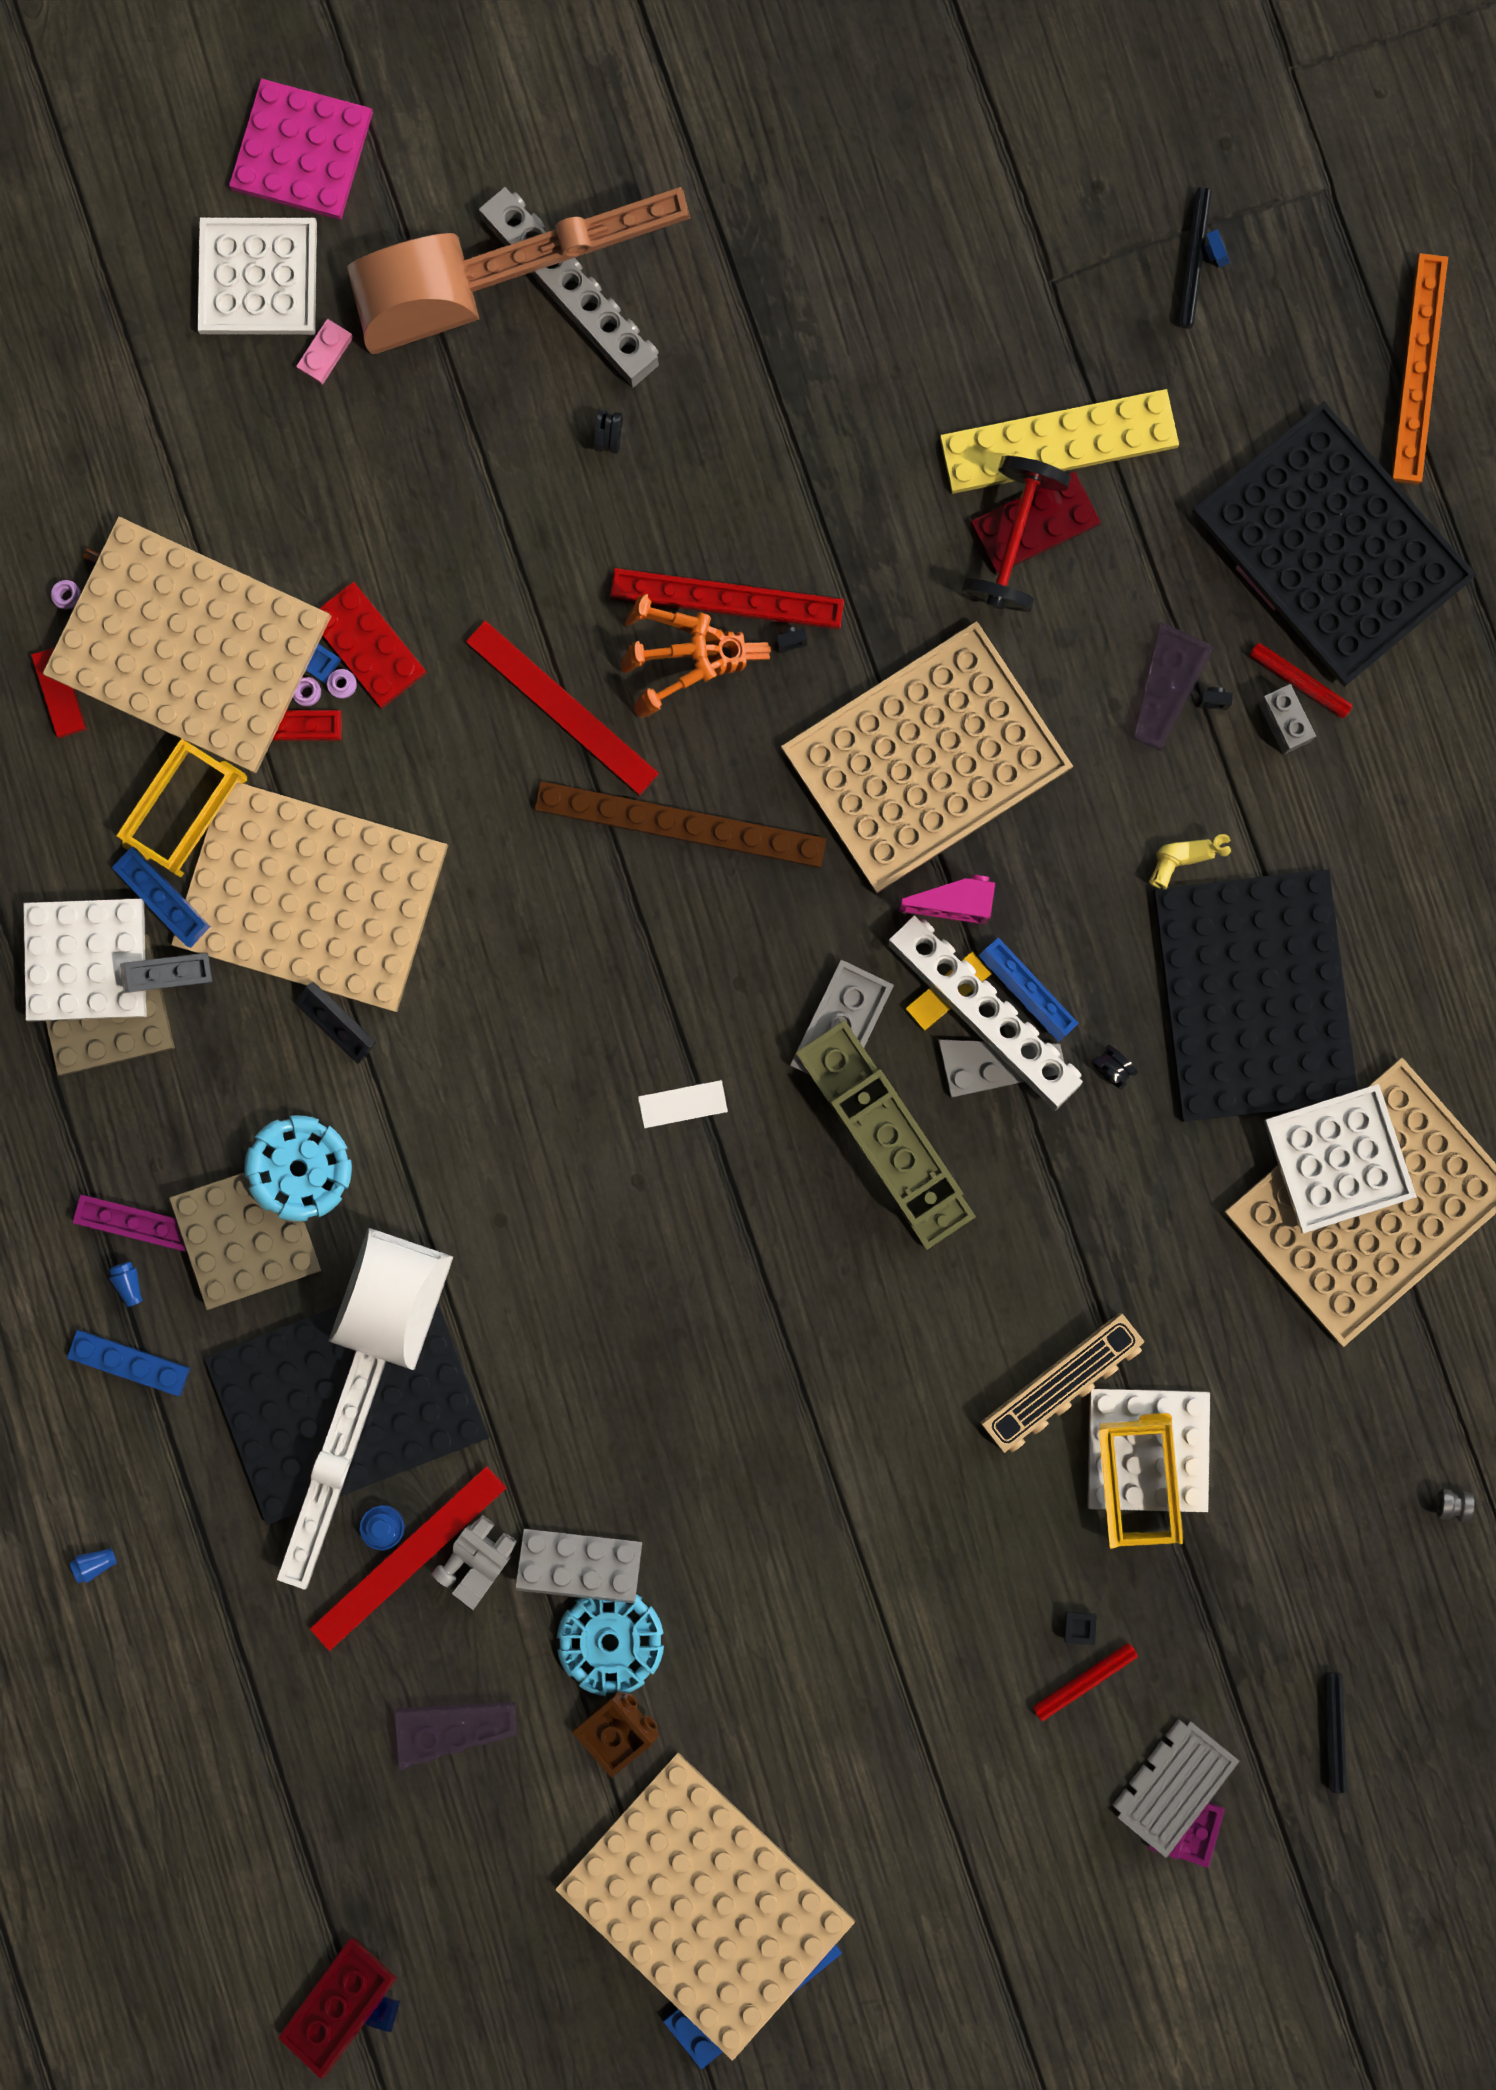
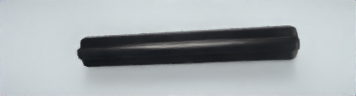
[1325,1672,1347,1793]

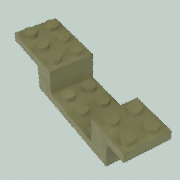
[795,1020,976,1250]

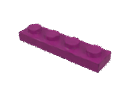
[73,1195,187,1252]

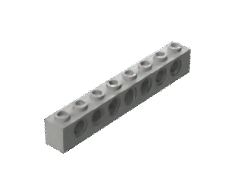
[479,187,659,388]

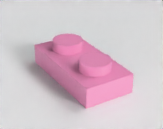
[296,319,353,385]

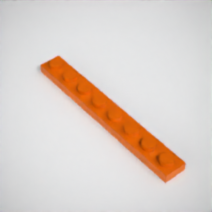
[1391,253,1448,485]

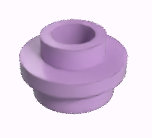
[51,580,81,610]
[327,669,357,699]
[293,677,321,706]

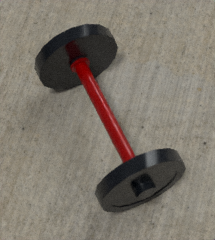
[961,455,1071,612]

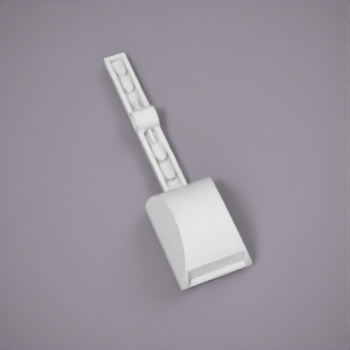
[277,1228,453,1589]

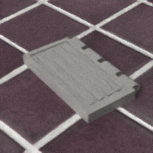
[1113,1719,1240,1858]

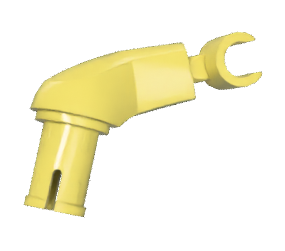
[1149,834,1231,889]

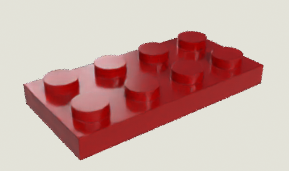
[319,582,427,709]

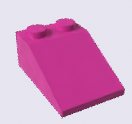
[899,875,995,925]

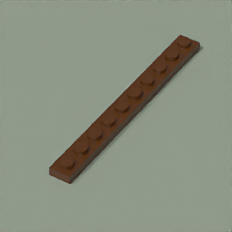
[535,781,827,868]

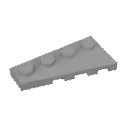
[938,1040,1065,1098]

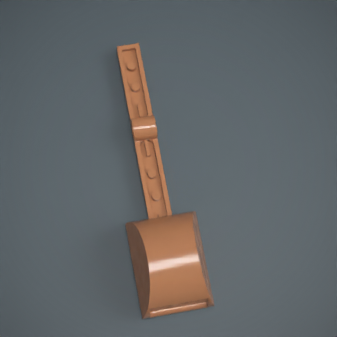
[346,187,690,354]

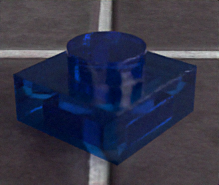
[364,1996,400,2032]

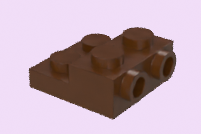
[572,1691,660,1778]

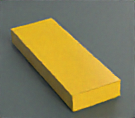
[905,952,992,1031]

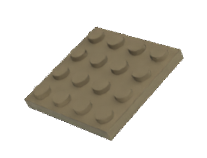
[46,934,175,1076]
[170,1172,321,1310]

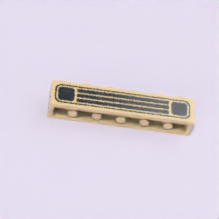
[980,1313,1144,1453]

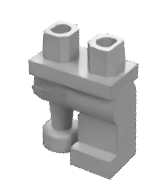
[431,1515,517,1610]

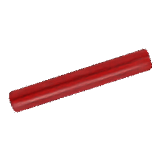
[1249,643,1352,718]
[1033,1643,1138,1721]

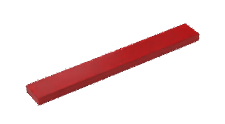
[610,568,844,630]
[466,620,659,796]
[310,1465,507,1651]

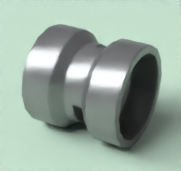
[1436,1489,1474,1523]

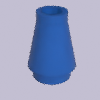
[108,1261,143,1307]
[70,1547,117,1584]

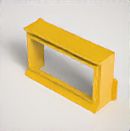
[116,738,247,877]
[1099,1413,1183,1549]

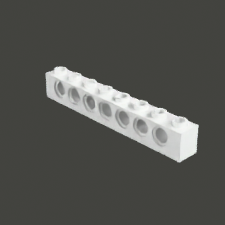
[889,915,1083,1111]

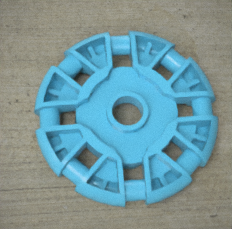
[244,1115,352,1222]
[557,1594,664,1696]

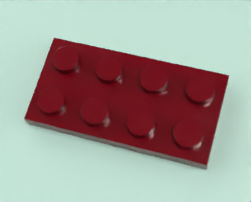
[971,471,1101,575]
[278,1938,397,2079]

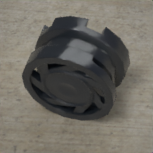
[594,410,623,454]
[1092,1045,1138,1090]

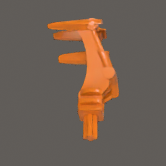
[621,594,771,718]

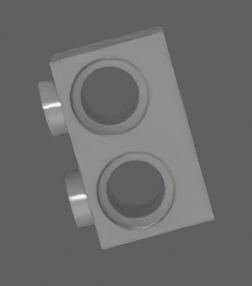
[1258,684,1316,755]

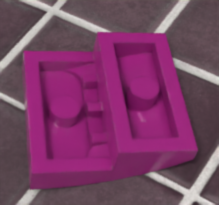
[1149,1803,1226,1868]

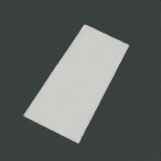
[638,1080,728,1128]

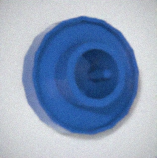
[360,1505,405,1550]

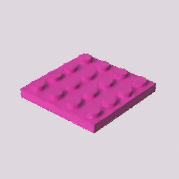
[229,79,373,220]

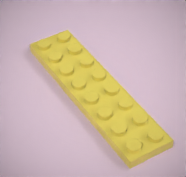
[940,389,1179,494]

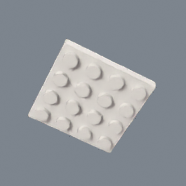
[198,218,317,335]
[24,899,147,1021]
[1264,1084,1417,1233]
[1088,1389,1210,1512]

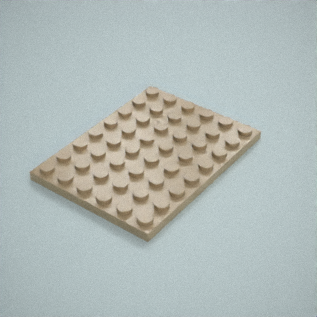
[43,517,331,773]
[781,621,1073,894]
[171,783,448,1012]
[1224,1058,1496,1347]
[555,1753,855,2061]

